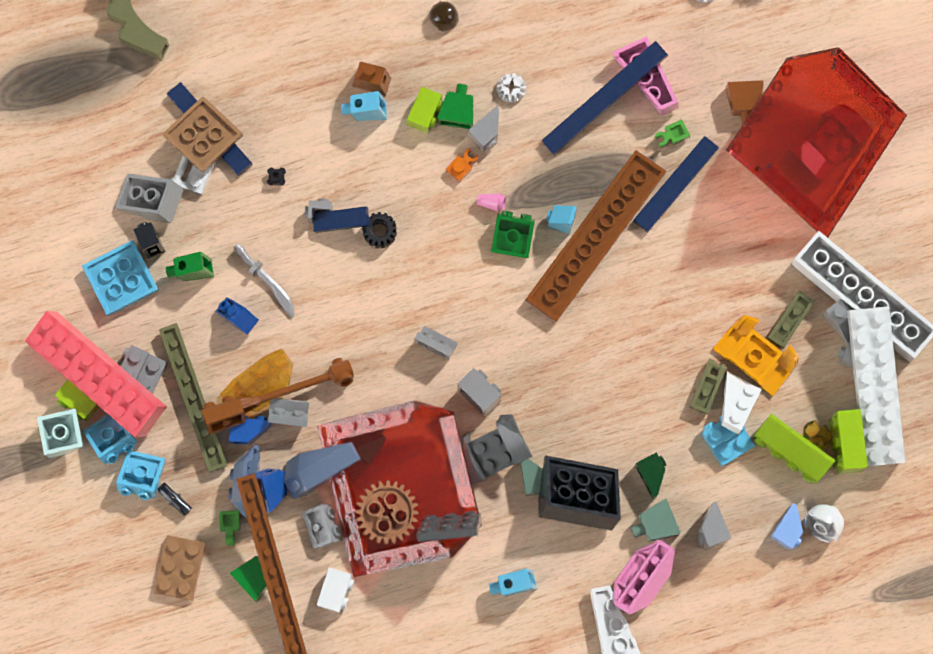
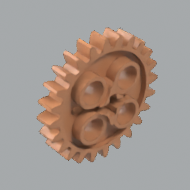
[354,480,419,544]

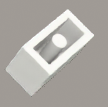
[317,567,355,613]

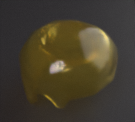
[803,420,833,450]

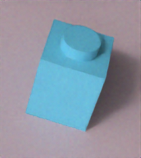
[546,205,577,234]

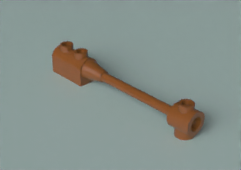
[201,358,354,435]

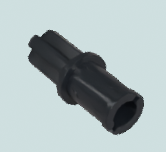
[158,483,192,516]

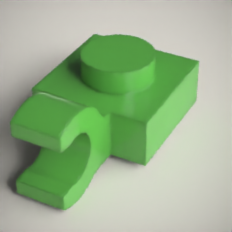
[219,510,240,546]

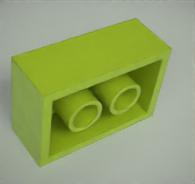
[829,409,868,474]

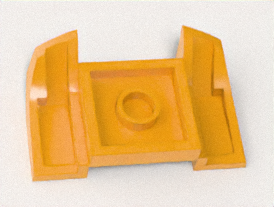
[712,315,799,397]

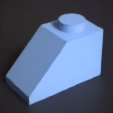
[770,503,803,550]

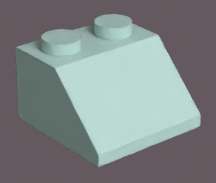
[37,409,83,458]

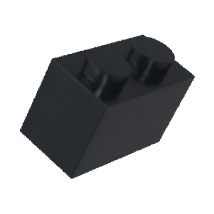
[133,222,166,259]

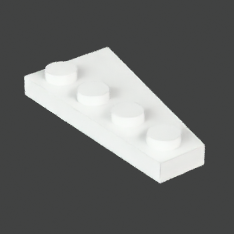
[590,586,641,654]

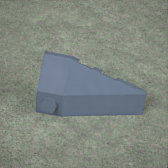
[284,442,361,499]

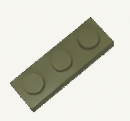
[767,291,815,349]

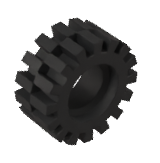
[362,212,397,249]

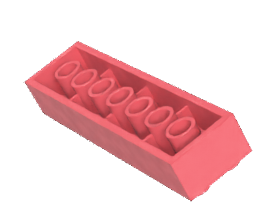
[25,311,167,437]

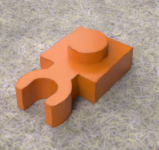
[446,148,478,182]

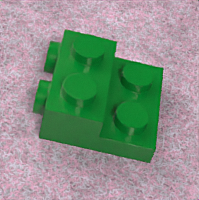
[491,211,535,259]

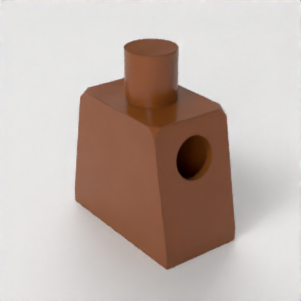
[352,62,391,96]
[725,80,764,125]

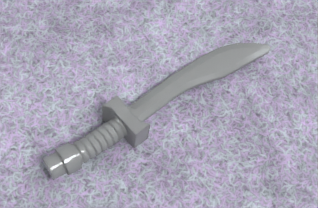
[234,244,294,318]

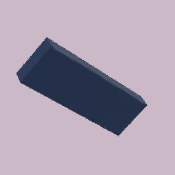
[313,206,369,233]

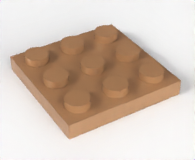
[162,96,243,173]

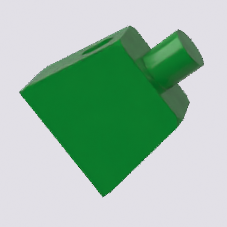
[438,84,473,129]
[166,251,214,282]
[230,556,267,602]

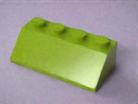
[753,413,835,484]

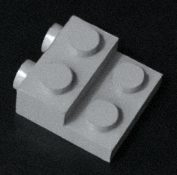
[119,345,168,394]

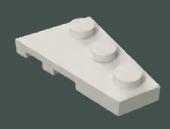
[721,371,761,434]

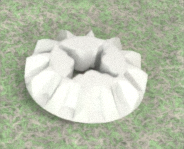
[496,73,526,103]

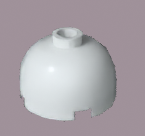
[803,504,844,543]

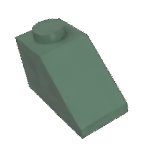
[520,459,543,496]

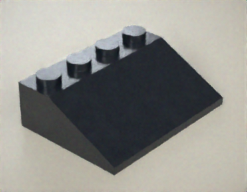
[538,455,621,531]

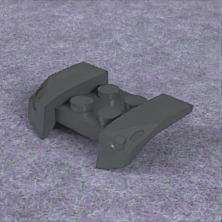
[452,414,533,487]

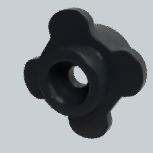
[267,167,286,186]

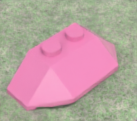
[614,540,675,615]

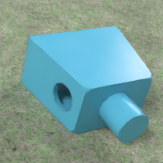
[341,91,387,121]
[489,568,537,596]

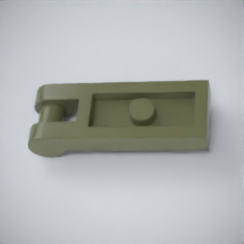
[689,358,727,415]

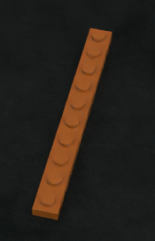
[236,473,307,654]

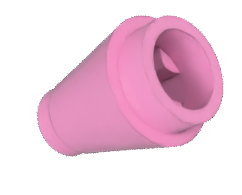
[477,193,506,212]

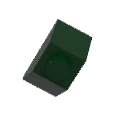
[634,452,667,500]

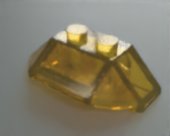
[220,348,293,412]

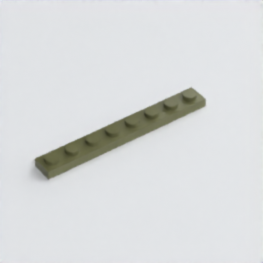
[159,323,228,473]

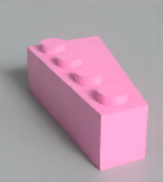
[613,36,679,116]

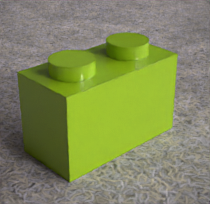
[407,86,443,133]
[55,380,100,422]

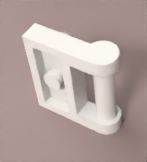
[171,156,216,196]

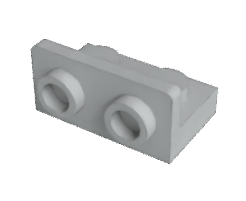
[415,326,457,360]
[268,398,309,427]
[302,504,342,549]

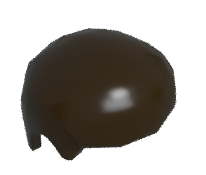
[429,1,459,31]

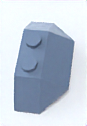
[229,445,261,519]

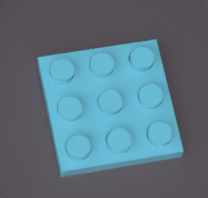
[82,240,159,316]

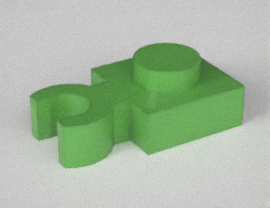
[654,119,690,148]

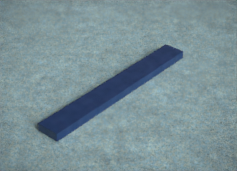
[541,41,668,155]

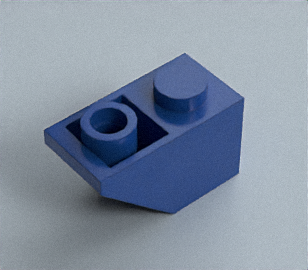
[215,297,259,335]
[229,416,272,445]

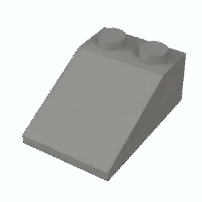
[115,173,184,223]

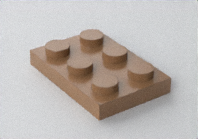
[154,535,206,601]

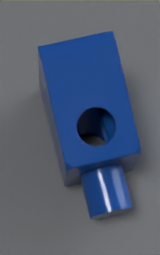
[255,468,287,512]

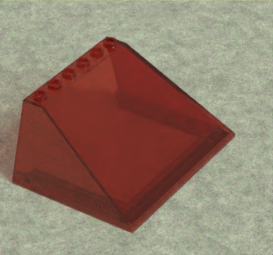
[726,47,907,238]
[317,400,482,577]

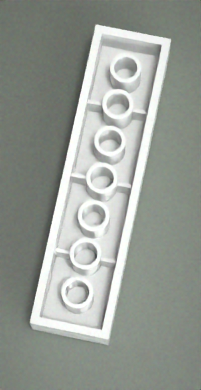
[791,231,933,362]
[847,306,905,466]

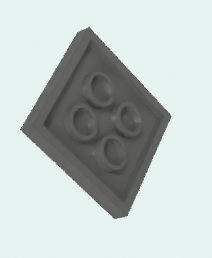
[417,511,482,542]

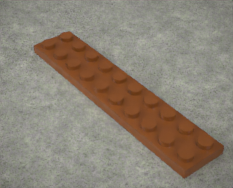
[526,150,667,323]

